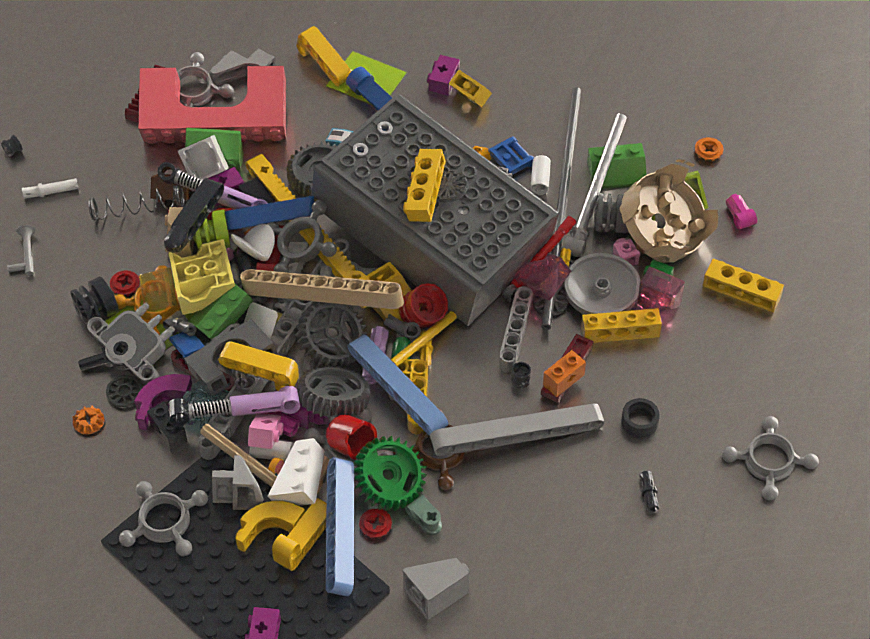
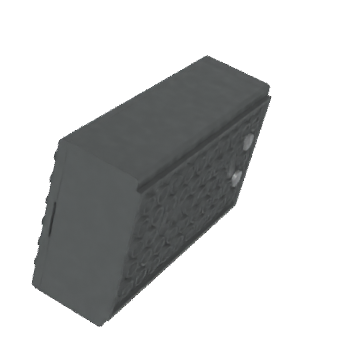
[311,94,559,326]

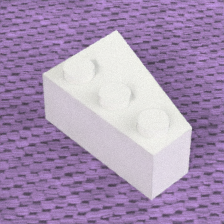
[268,438,325,506]

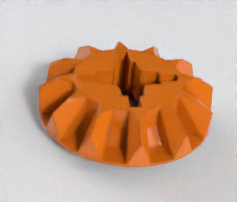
[695,137,724,162]
[72,406,104,434]

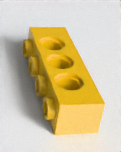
[403,149,446,222]
[703,259,784,313]
[581,308,662,343]

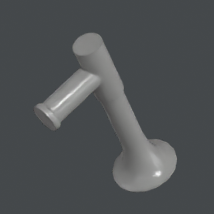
[7,225,36,276]

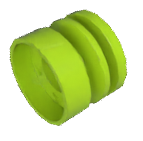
[193,209,231,250]

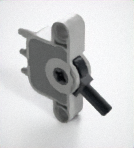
[78,303,175,385]

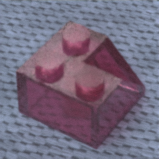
[514,253,572,301]
[637,267,685,311]

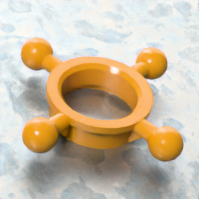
[114,265,181,336]

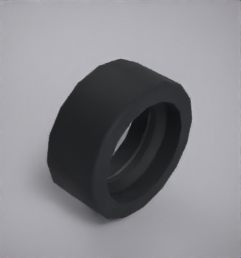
[621,398,660,437]

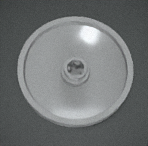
[564,253,641,315]

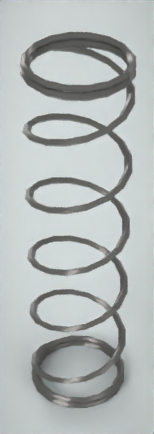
[88,185,184,221]

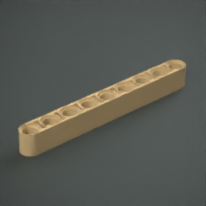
[240,269,404,309]

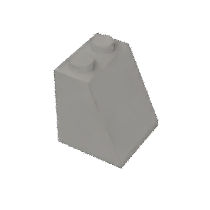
[403,558,470,620]

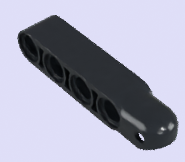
[164,178,224,253]

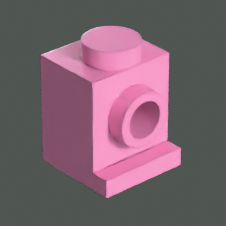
[613,238,640,266]

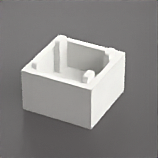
[178,135,229,180]

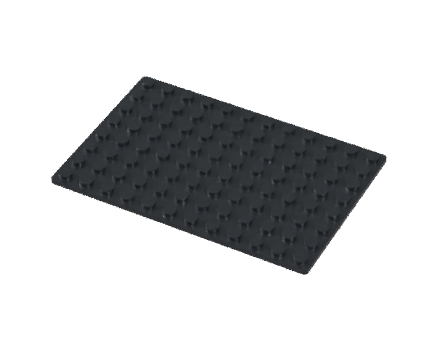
[101,449,390,639]

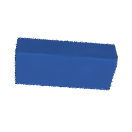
[169,332,204,358]

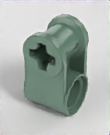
[405,495,442,535]

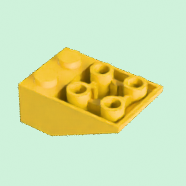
[366,262,420,330]

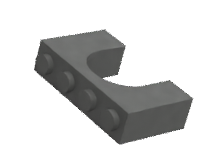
[184,319,278,397]

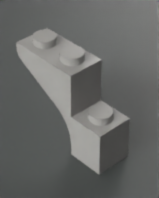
[210,48,276,85]

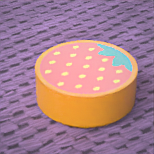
[268,457,284,476]

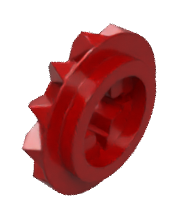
[110,270,140,296]
[359,508,392,539]

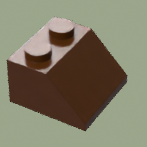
[150,174,192,204]

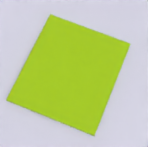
[326,51,407,104]

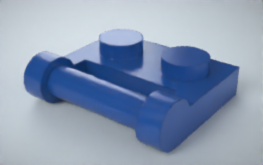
[489,136,534,175]

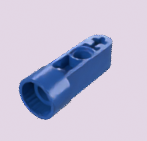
[346,67,392,110]

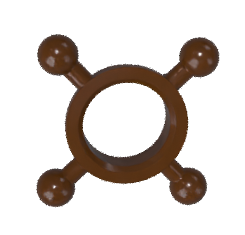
[392,407,486,490]

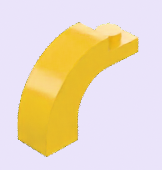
[235,501,305,552]

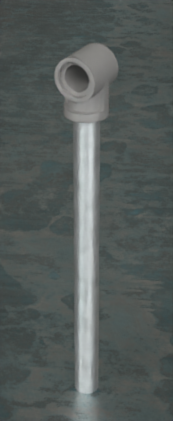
[563,114,627,258]

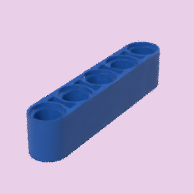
[225,196,315,230]

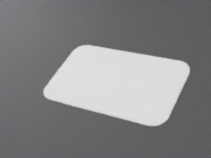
[244,302,278,339]

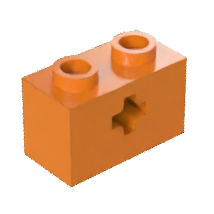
[543,350,586,397]

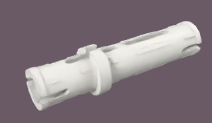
[22,178,79,199]

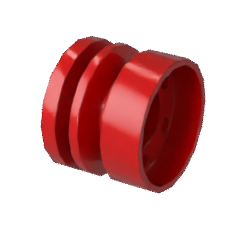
[399,283,448,329]

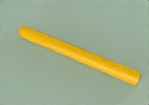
[391,311,457,367]

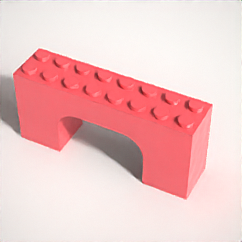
[139,66,286,144]

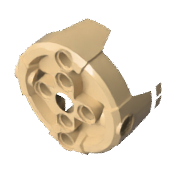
[620,159,718,263]

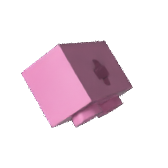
[248,413,283,449]

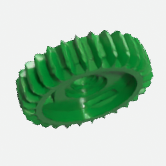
[353,436,427,511]

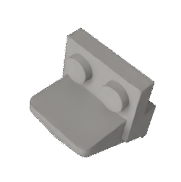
[212,455,264,510]

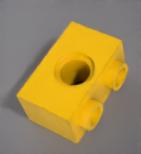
[449,70,492,107]

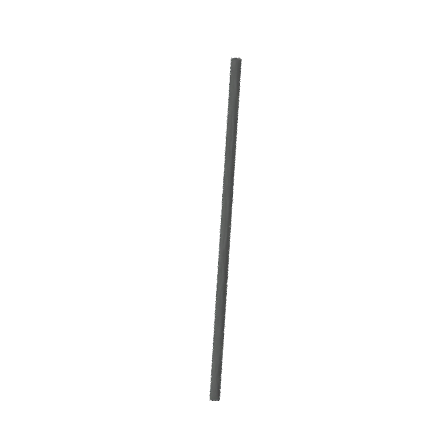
[541,87,581,330]

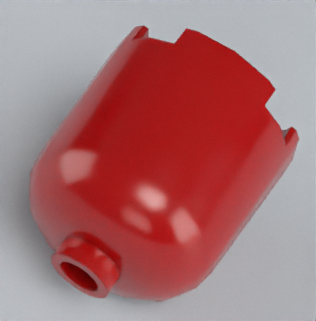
[326,415,377,460]

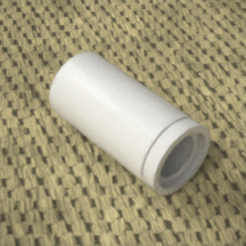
[530,155,551,195]
[249,441,293,462]

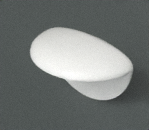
[231,224,275,261]

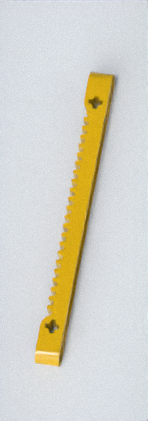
[245,154,369,309]

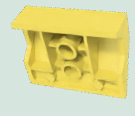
[169,239,235,315]

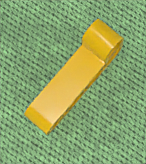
[296,26,352,86]
[218,342,299,391]
[398,359,428,435]
[272,498,327,571]

